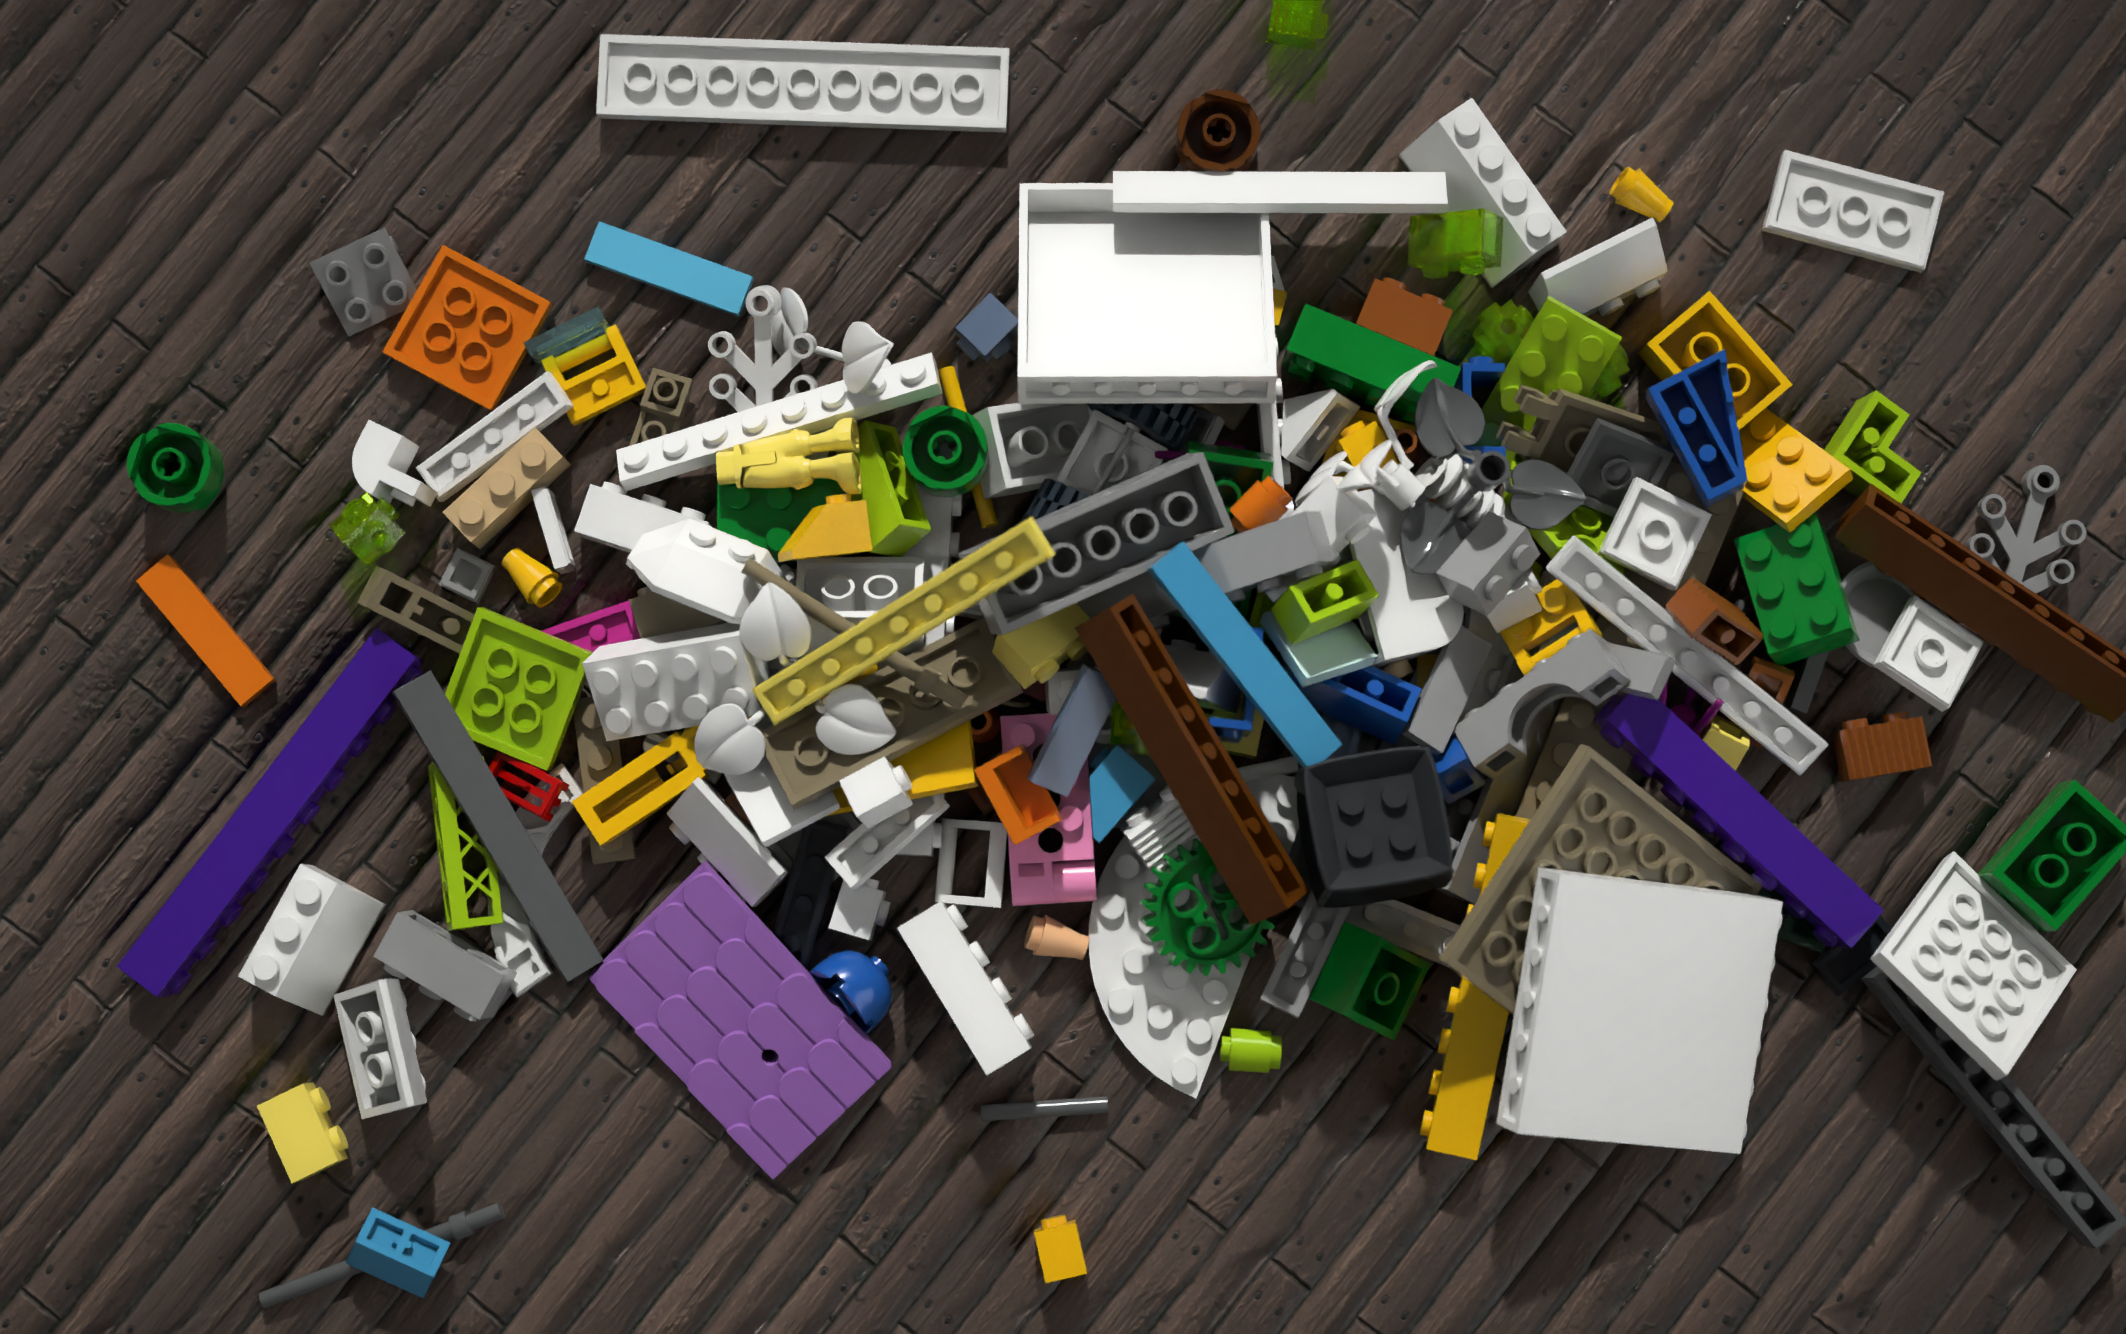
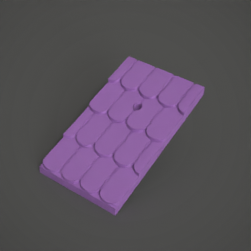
[589,860,891,1179]

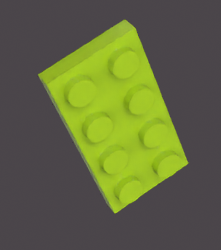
[1473,296,1622,463]

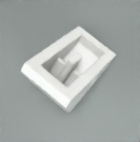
[1281,389,1360,472]

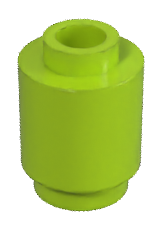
[1220,1028,1282,1073]

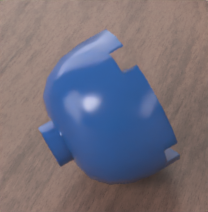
[809,950,892,1035]

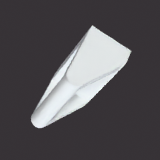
[935,818,1008,908]

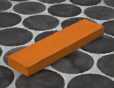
[136,554,276,707]

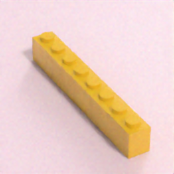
[1420,812,1531,1160]

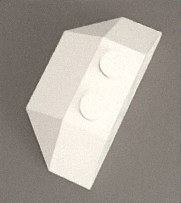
[626,518,788,624]

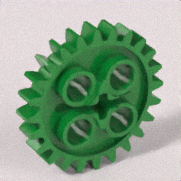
[1140,838,1275,976]

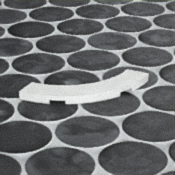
[488,763,584,997]

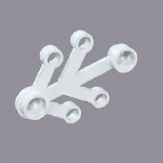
[708,285,818,412]

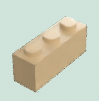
[443,427,571,549]

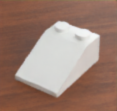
[972,403,1094,499]

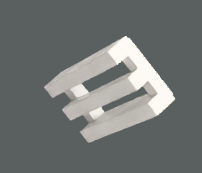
[531,486,576,575]

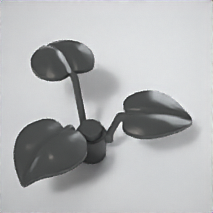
[1400,378,1586,574]

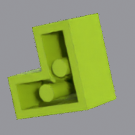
[1824,390,1922,504]

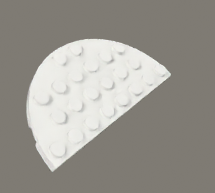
[1088,774,1299,1098]

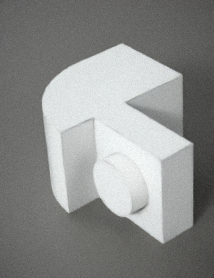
[352,420,438,507]

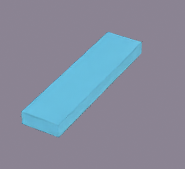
[584,221,754,317]

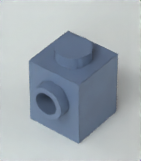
[955,293,1018,364]

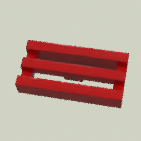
[489,751,569,822]

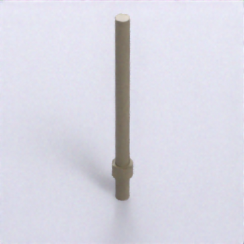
[741,558,968,710]

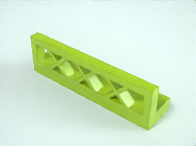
[428,756,503,931]

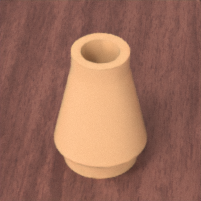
[1024,915,1089,960]

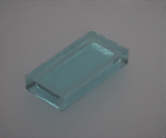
[523,306,610,364]

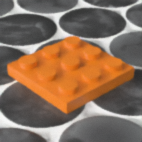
[382,245,553,412]

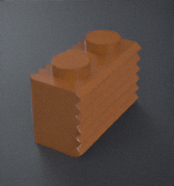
[1665,579,1763,666]
[1831,711,1932,782]

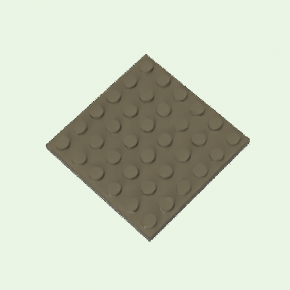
[1438,744,1762,1016]

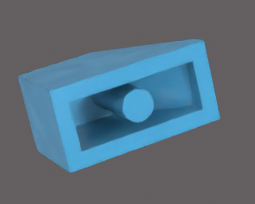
[1089,745,1156,844]

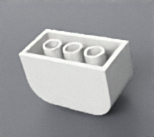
[1329,488,1463,669]

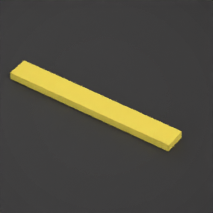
[752,516,1055,726]

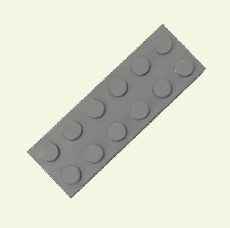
[958,452,1235,635]

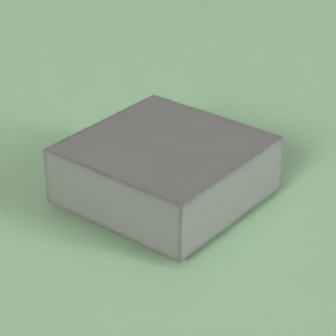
[439,548,497,604]

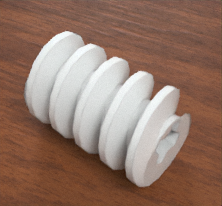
[1415,450,1505,531]

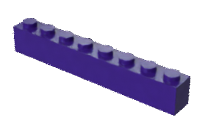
[1593,691,1884,949]

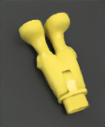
[716,417,862,495]

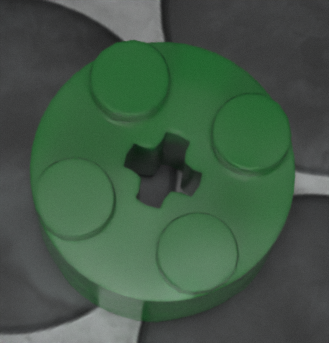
[902,405,989,497]
[127,423,224,513]

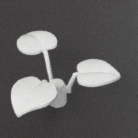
[772,288,894,460]
[1295,360,1438,511]
[694,582,896,775]

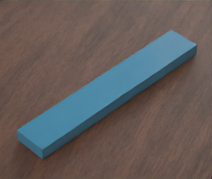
[1147,541,1342,767]

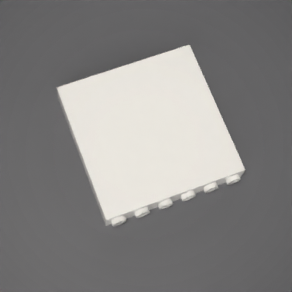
[1018,183,1277,404]
[1496,867,1783,1154]

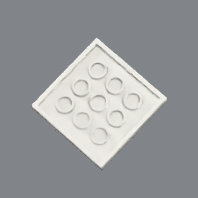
[1870,851,2077,1081]

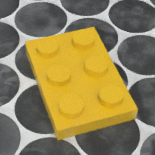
[1739,408,1853,533]

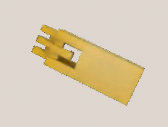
[572,726,710,846]

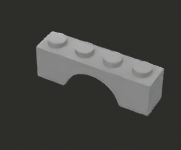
[1454,629,1631,779]

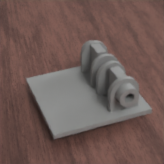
[309,228,417,337]

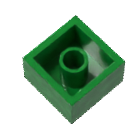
[1308,922,1431,1041]

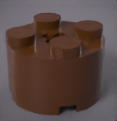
[1176,89,1261,172]

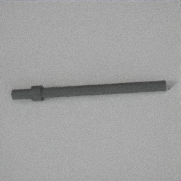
[259,1202,505,1309]

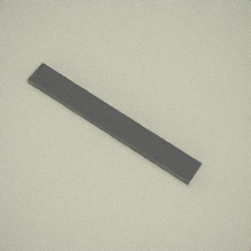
[392,670,603,983]

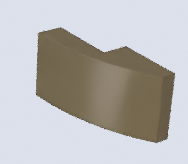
[629,368,693,446]

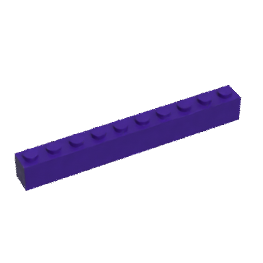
[117,628,425,997]

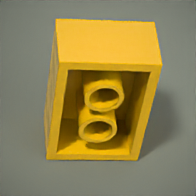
[1638,290,1793,430]

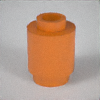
[1229,475,1293,533]

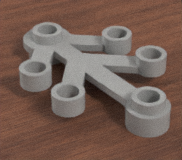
[1965,465,2086,593]

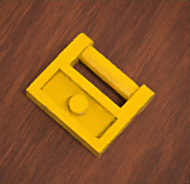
[541,324,646,426]
[1500,579,1603,676]

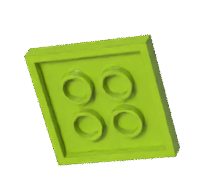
[445,607,593,771]

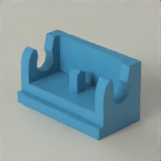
[346,1207,450,1298]

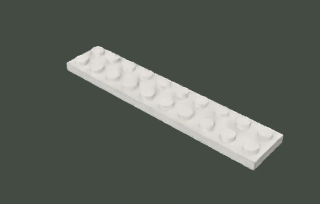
[596,34,1010,133]

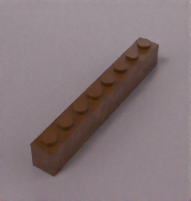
[1835,484,2126,723]
[1075,594,1309,925]

